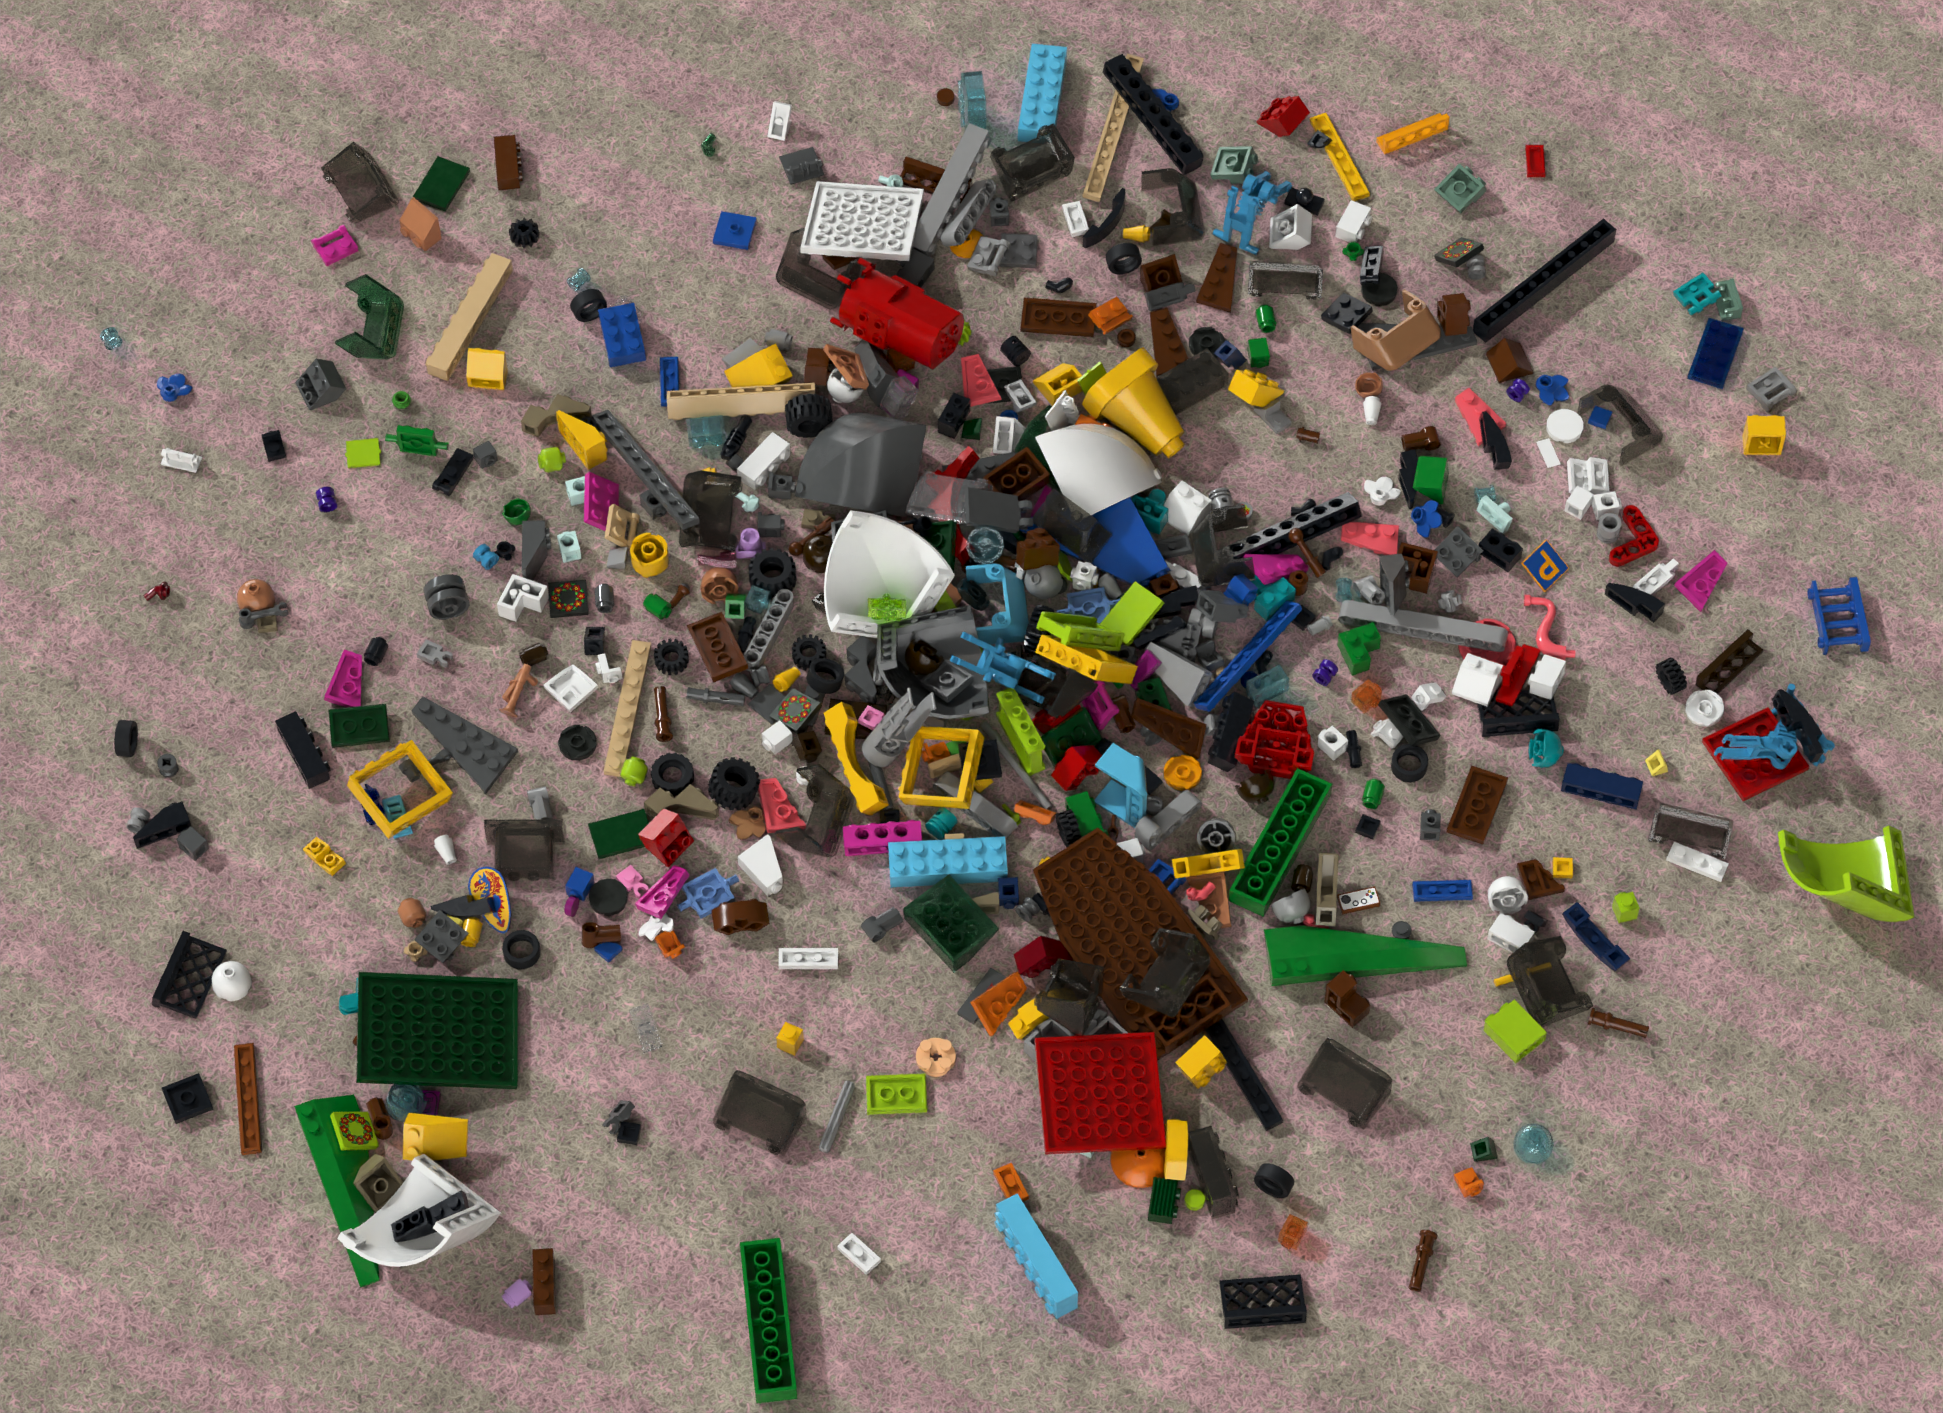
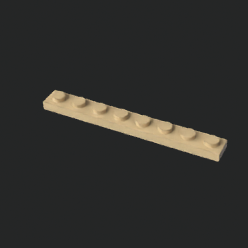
[604,640,651,777]

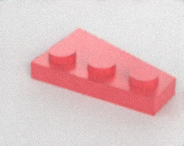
[961,354,1002,407]
[1455,388,1506,446]
[1341,522,1399,555]
[758,778,806,834]

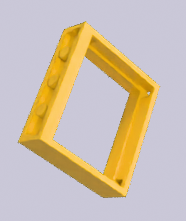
[1035,635,1138,684]
[898,726,985,809]
[347,740,453,839]

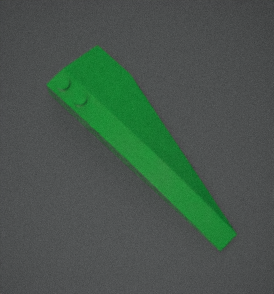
[1264,926,1467,986]
[294,1094,380,1288]

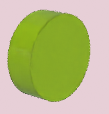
[1185,1189,1205,1211]

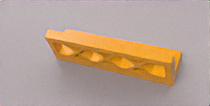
[1376,113,1450,155]

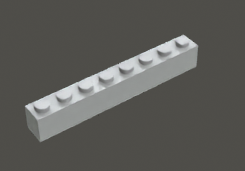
[912,123,991,257]

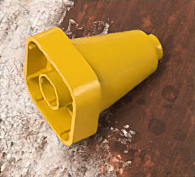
[1082,347,1185,459]

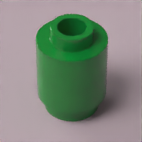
[1255,305,1277,333]
[643,593,672,620]
[1362,779,1385,809]

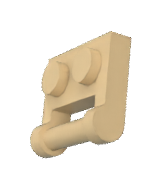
[604,504,640,550]

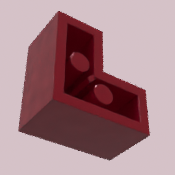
[1013,936,1073,978]

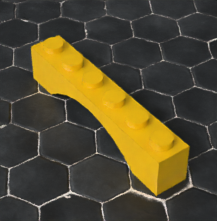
[823,702,889,816]

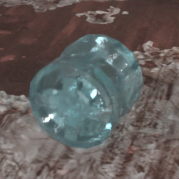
[100,327,123,350]

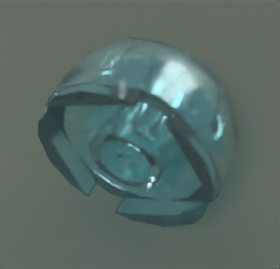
[966,526,1004,564]
[385,1083,427,1122]
[1513,1123,1554,1164]

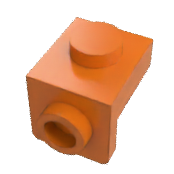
[654,930,685,959]

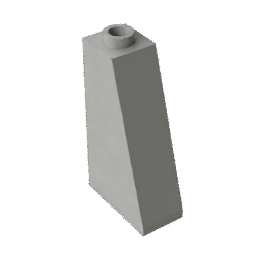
[1144,641,1213,707]

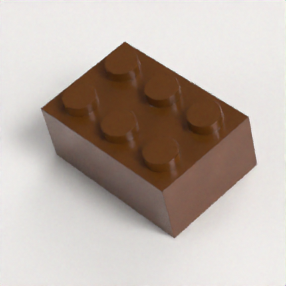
[982,447,1050,501]

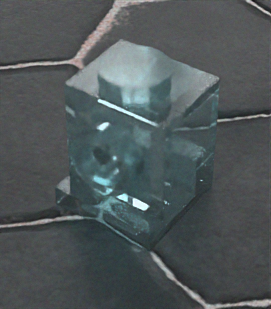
[745,585,770,614]

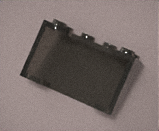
[1119,928,1210,1017]

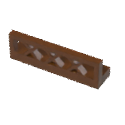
[900,156,973,204]

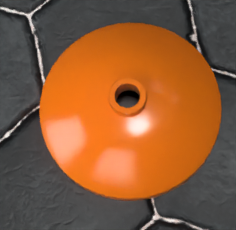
[1110,1148,1166,1188]

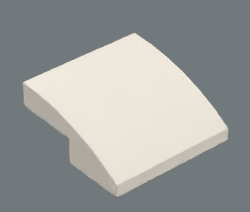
[1567,457,1609,494]

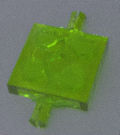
[867,594,906,621]

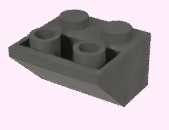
[295,358,346,410]

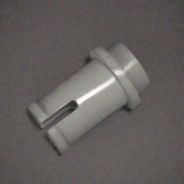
[1307,616,1333,636]

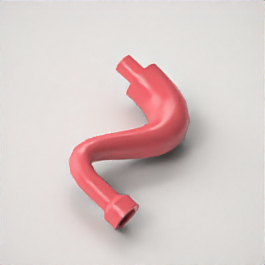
[1524,595,1575,661]

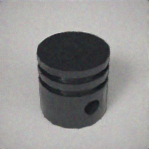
[1000,336,1031,367]

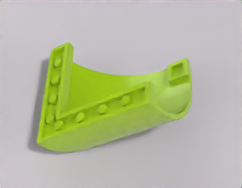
[1778,825,1915,922]

